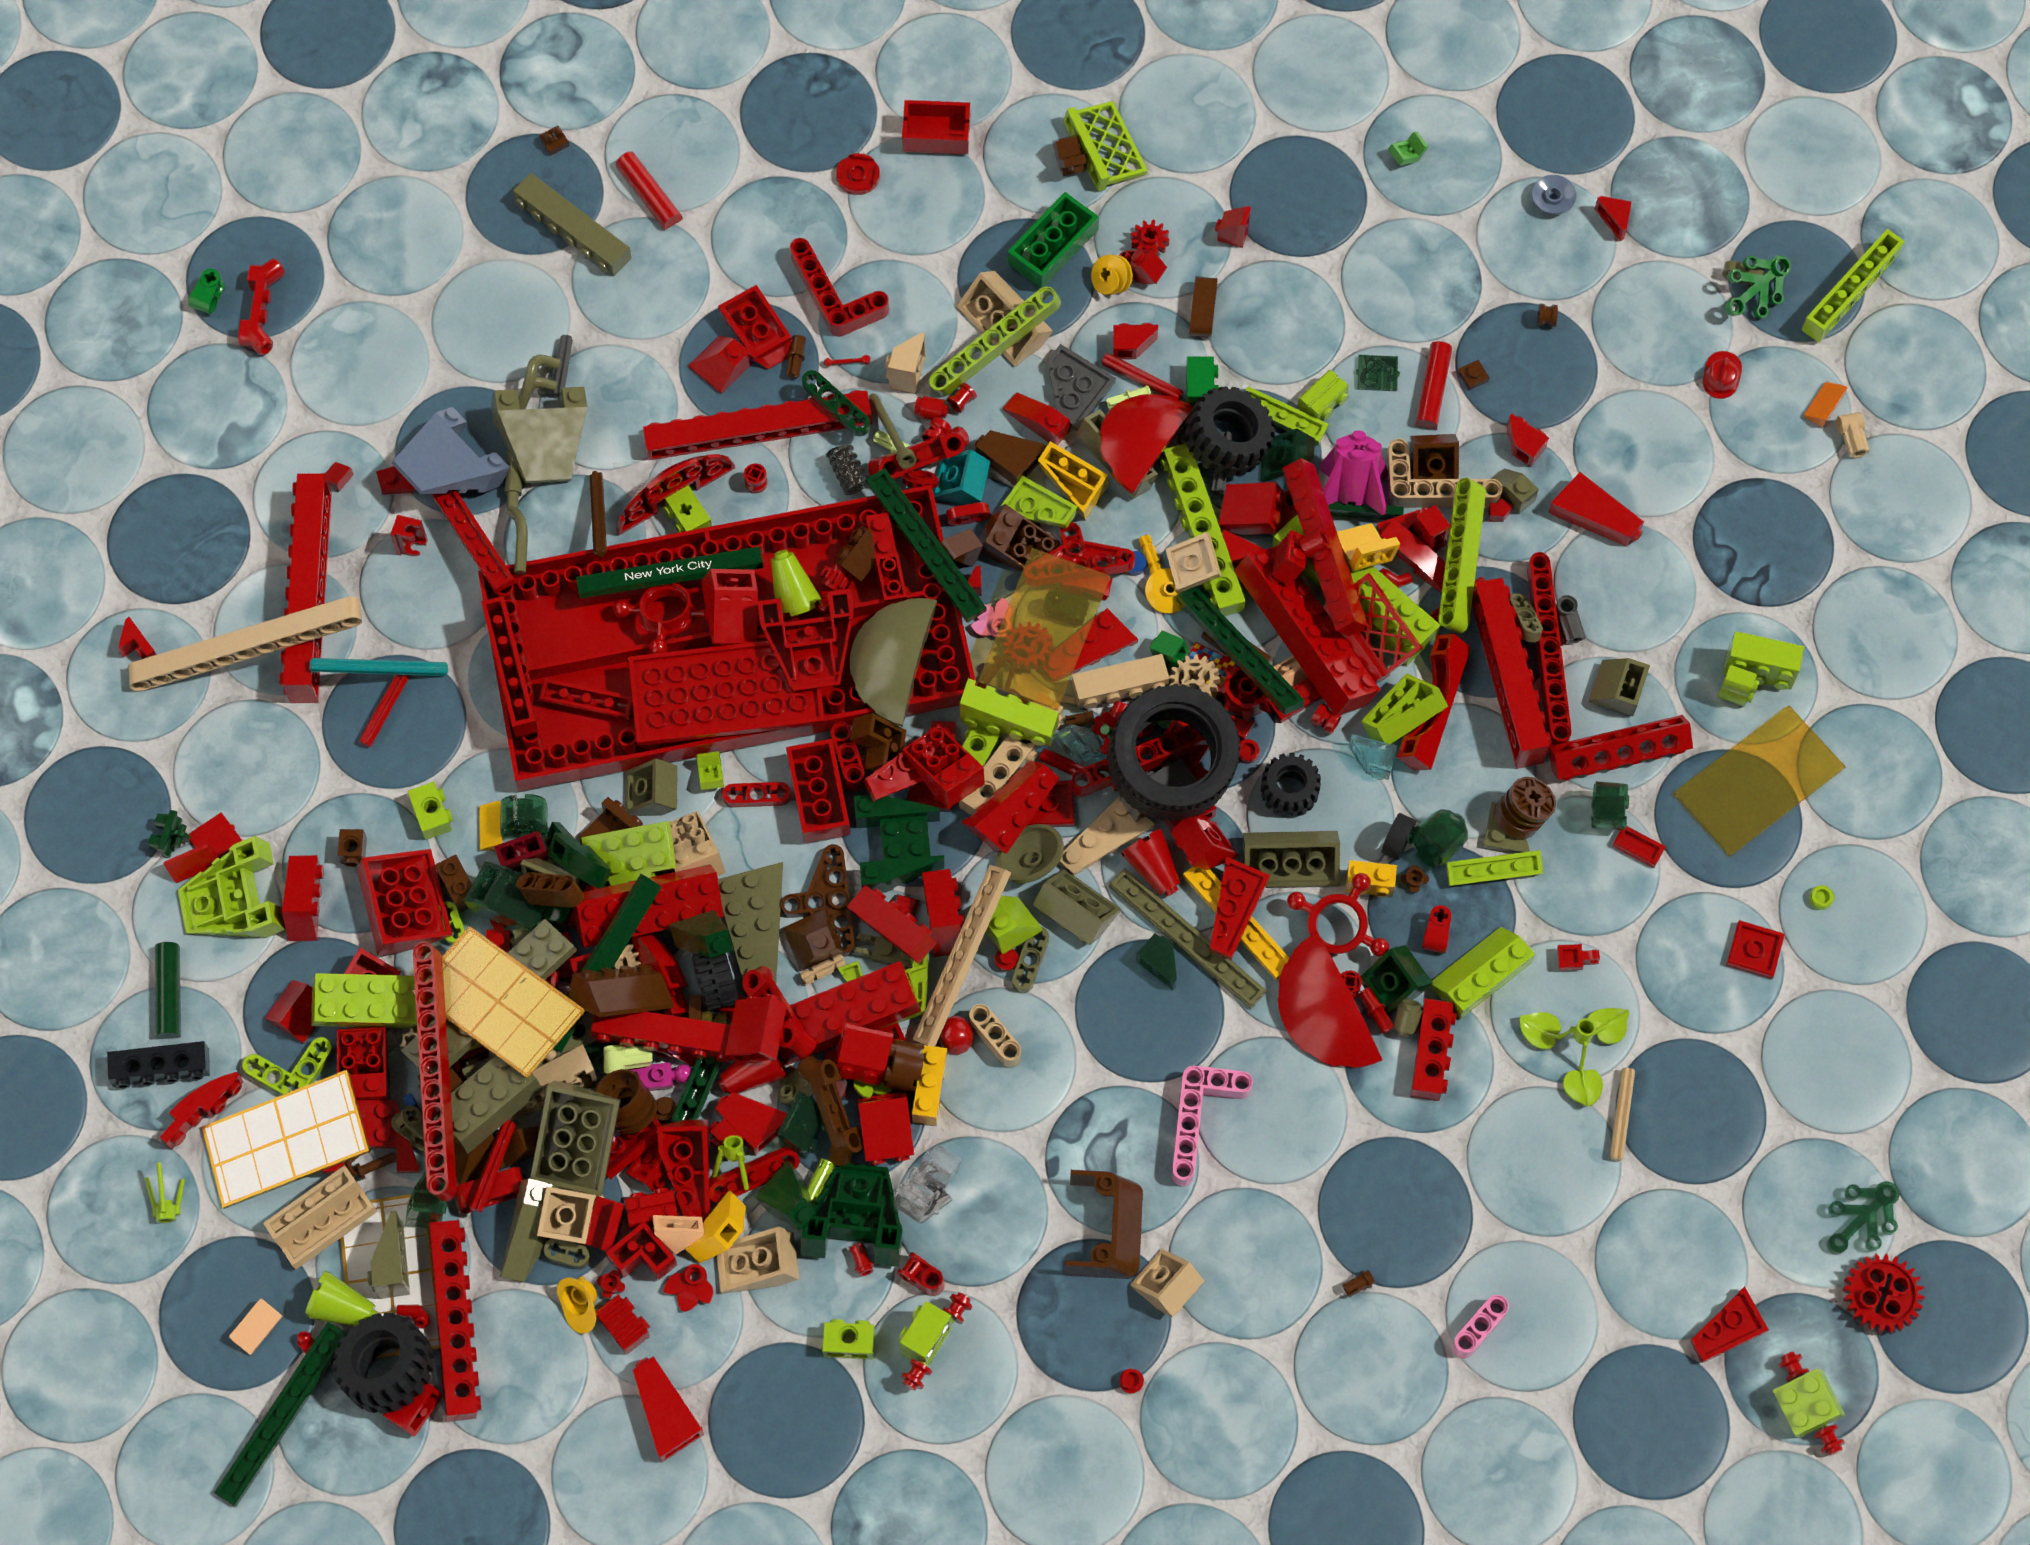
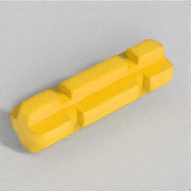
[1139,534,1163,575]

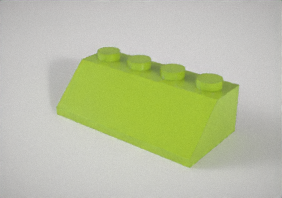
[1430,927,1535,1020]

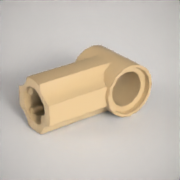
[1836,412,1870,459]

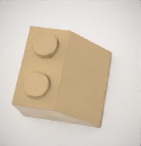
[885,333,926,394]
[537,1186,595,1244]
[1130,1249,1205,1317]

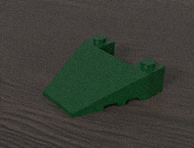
[801,1163,902,1267]

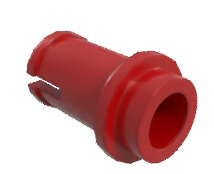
[849,1243,874,1277]

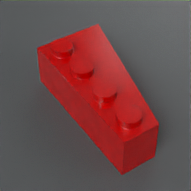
[961,760,1060,854]

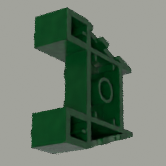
[854,795,944,893]

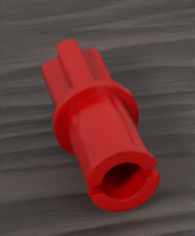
[1358,988,1394,1033]

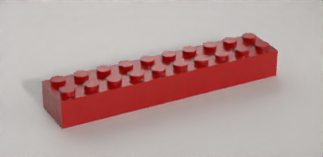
[279,473,332,703]

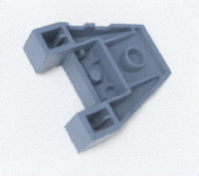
[392,407,510,494]

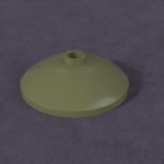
[996,824,1064,883]

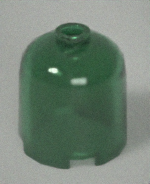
[1408,809,1468,868]

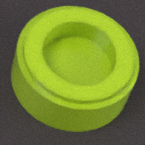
[1809,885,1834,910]

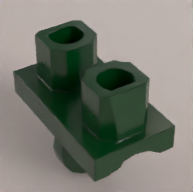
[148,810,191,858]

